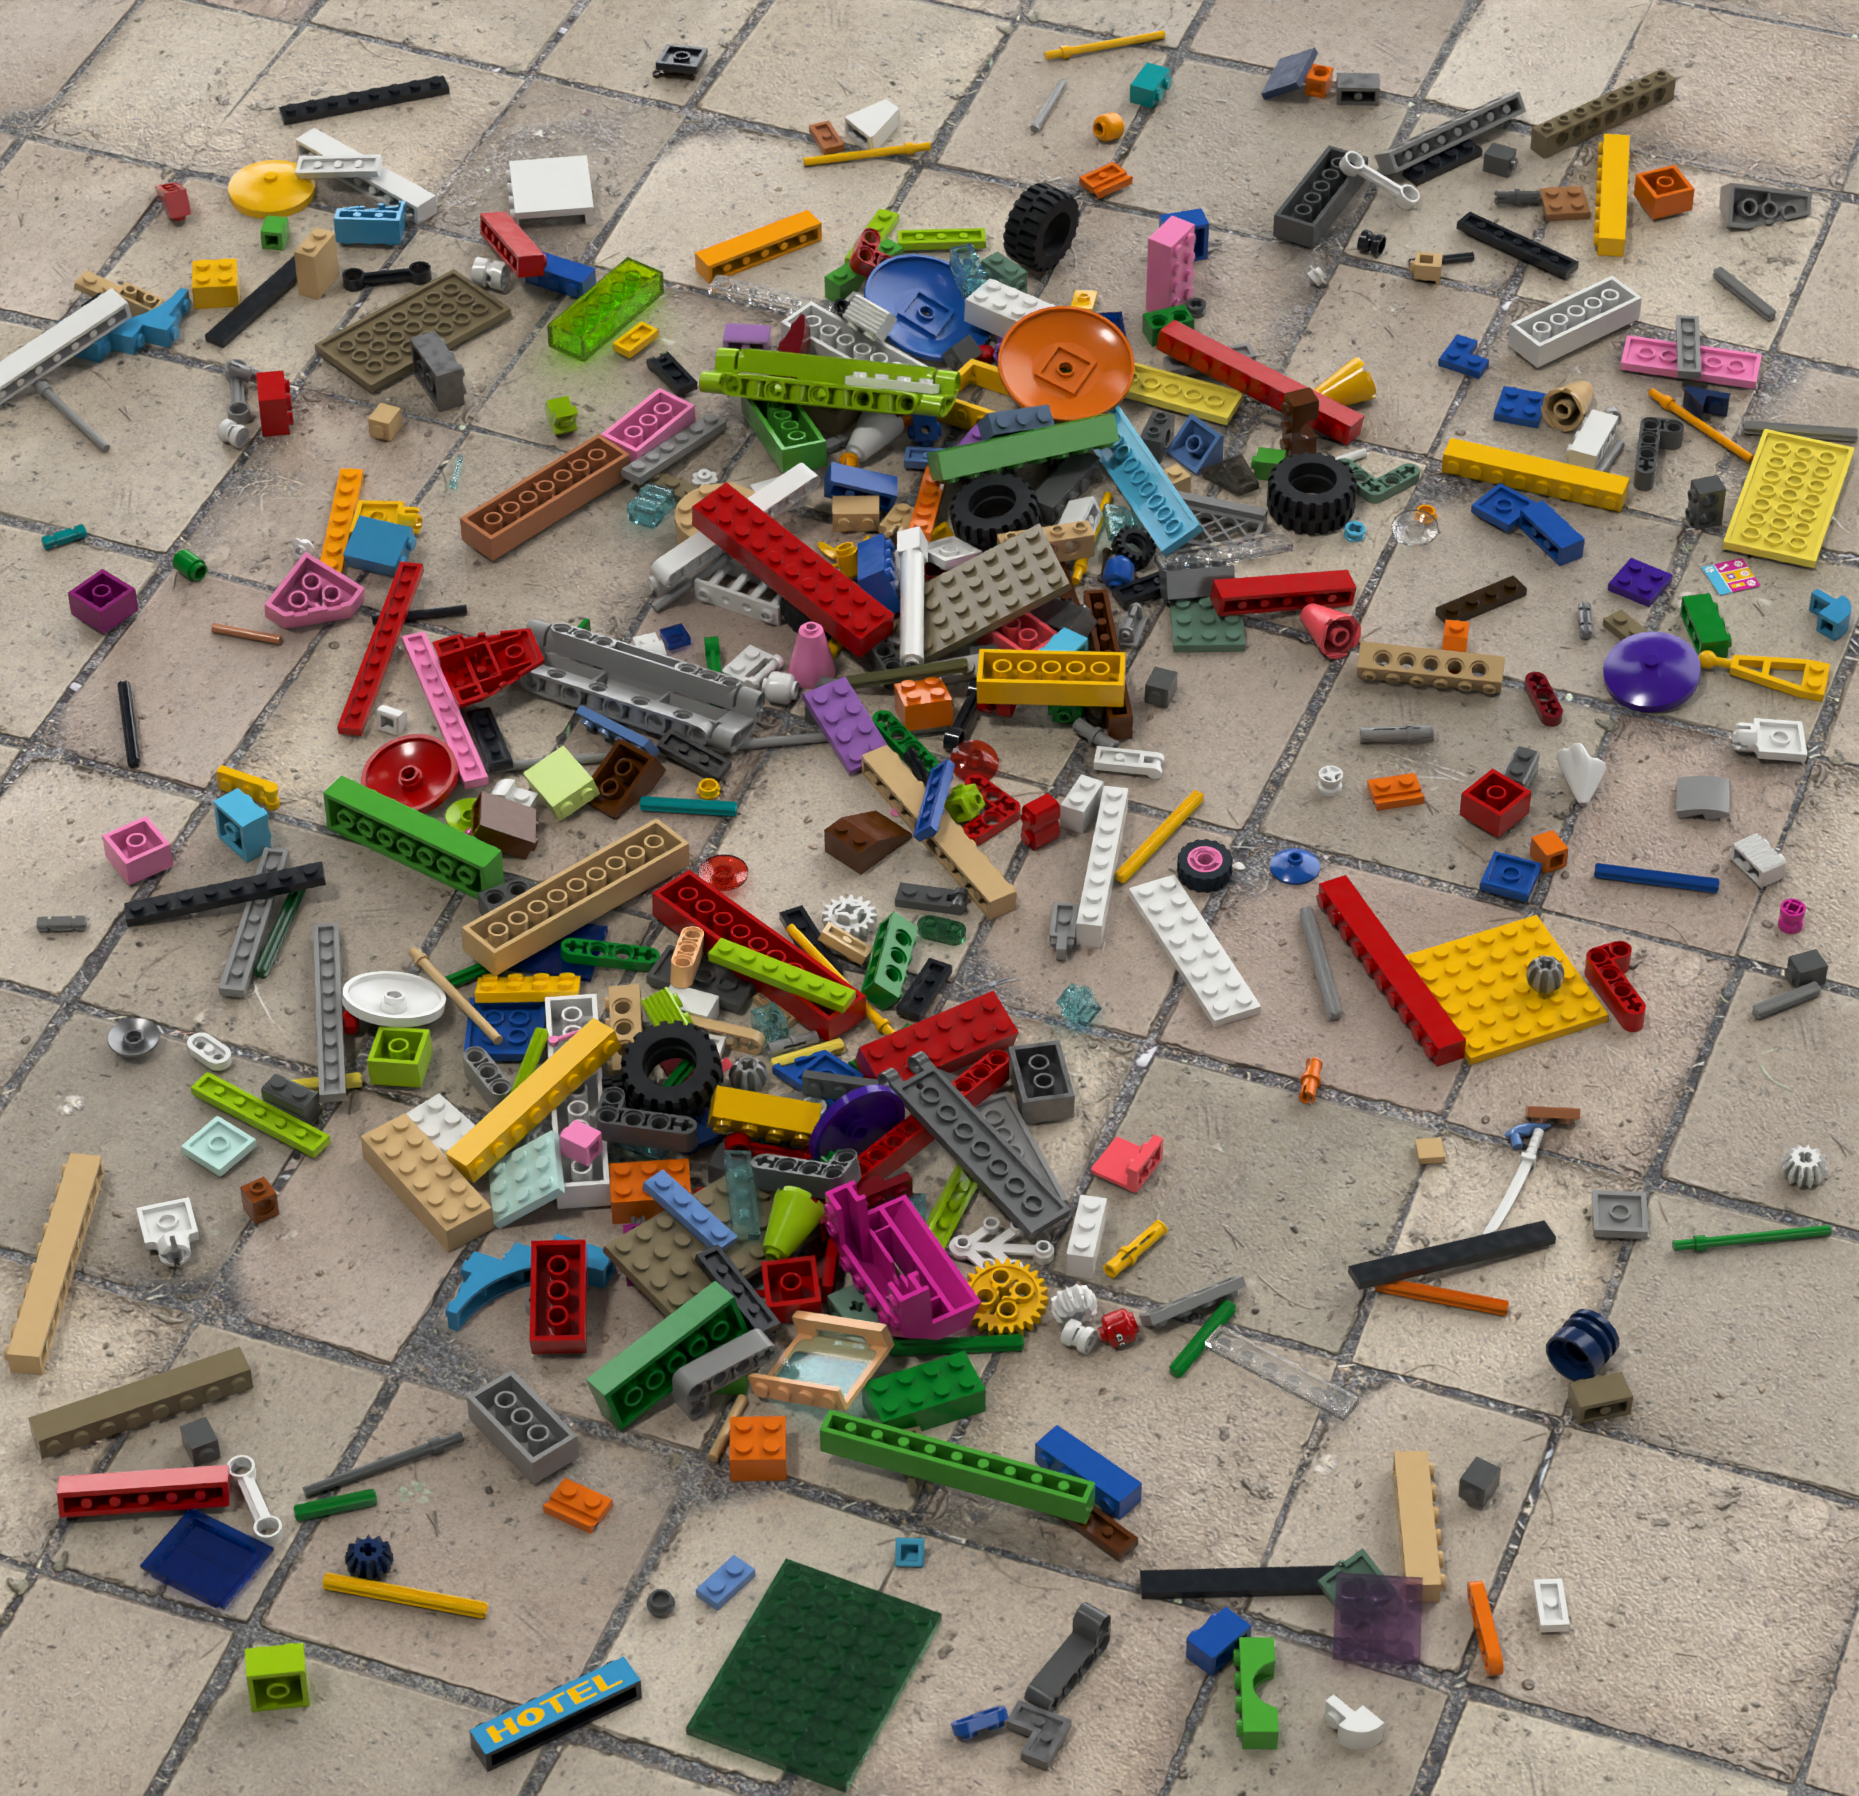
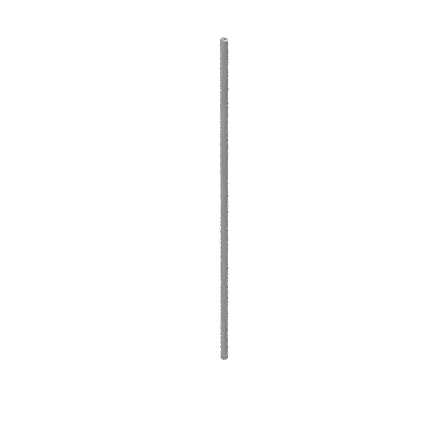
[458,726,948,776]

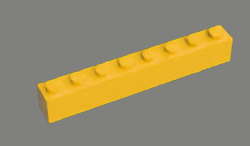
[1593,134,1630,257]
[1441,438,1630,512]
[445,1018,621,1183]

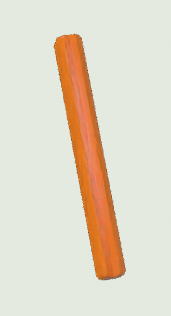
[1375,1280,1509,1316]

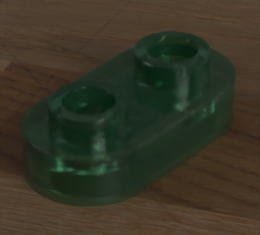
[917,915,966,946]

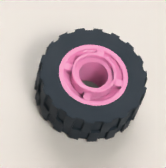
[1177,839,1233,893]

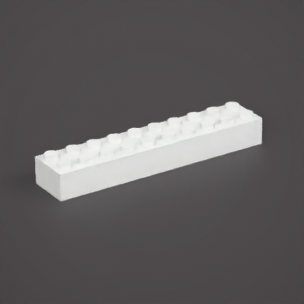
[545,994,611,1209]

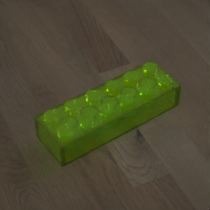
[547,257,664,362]

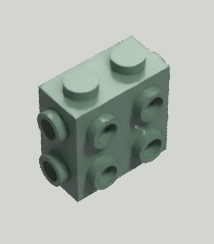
[981,251,1027,294]

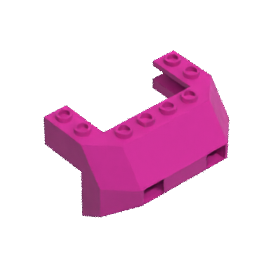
[823,1180,982,1340]

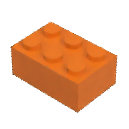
[609,1158,691,1224]

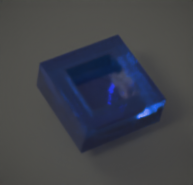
[660,623,691,651]

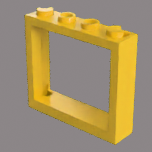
[942,358,1020,428]

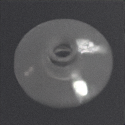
[1391,509,1438,547]

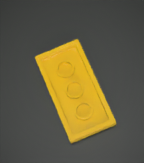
[475,973,581,1003]

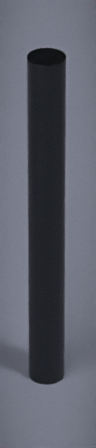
[372,604,467,625]

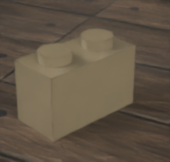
[1567,1372,1633,1425]

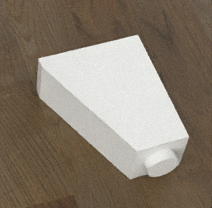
[845,99,900,150]

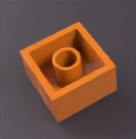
[1634,165,1695,219]
[894,677,953,731]
[729,1416,787,1482]

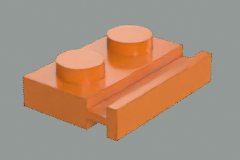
[1079,162,1133,199]
[1367,773,1425,811]
[543,1478,613,1534]

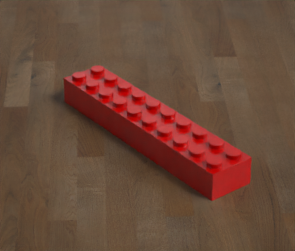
[692,482,894,658]
[652,870,866,1042]

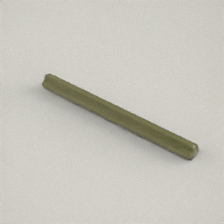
[833,658,969,689]

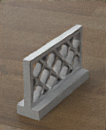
[1178,491,1267,560]

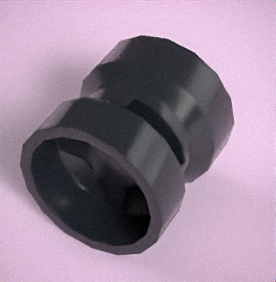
[1357,229,1386,257]

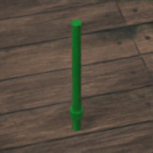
[1672,1225,1832,1252]

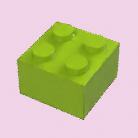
[367,1026,433,1088]
[245,1643,310,1712]

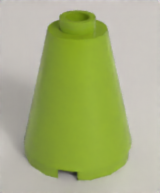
[762,1186,825,1261]

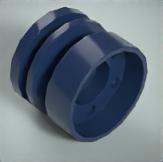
[1546,1309,1619,1381]

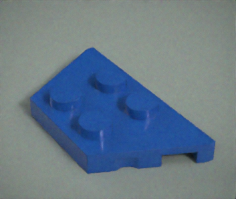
[772,1050,864,1109]

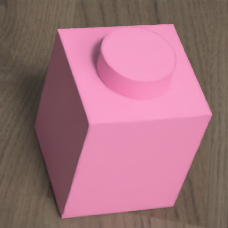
[559,1119,603,1167]

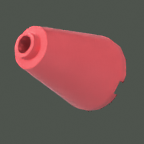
[1300,603,1361,659]

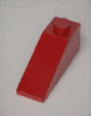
[155,182,191,221]

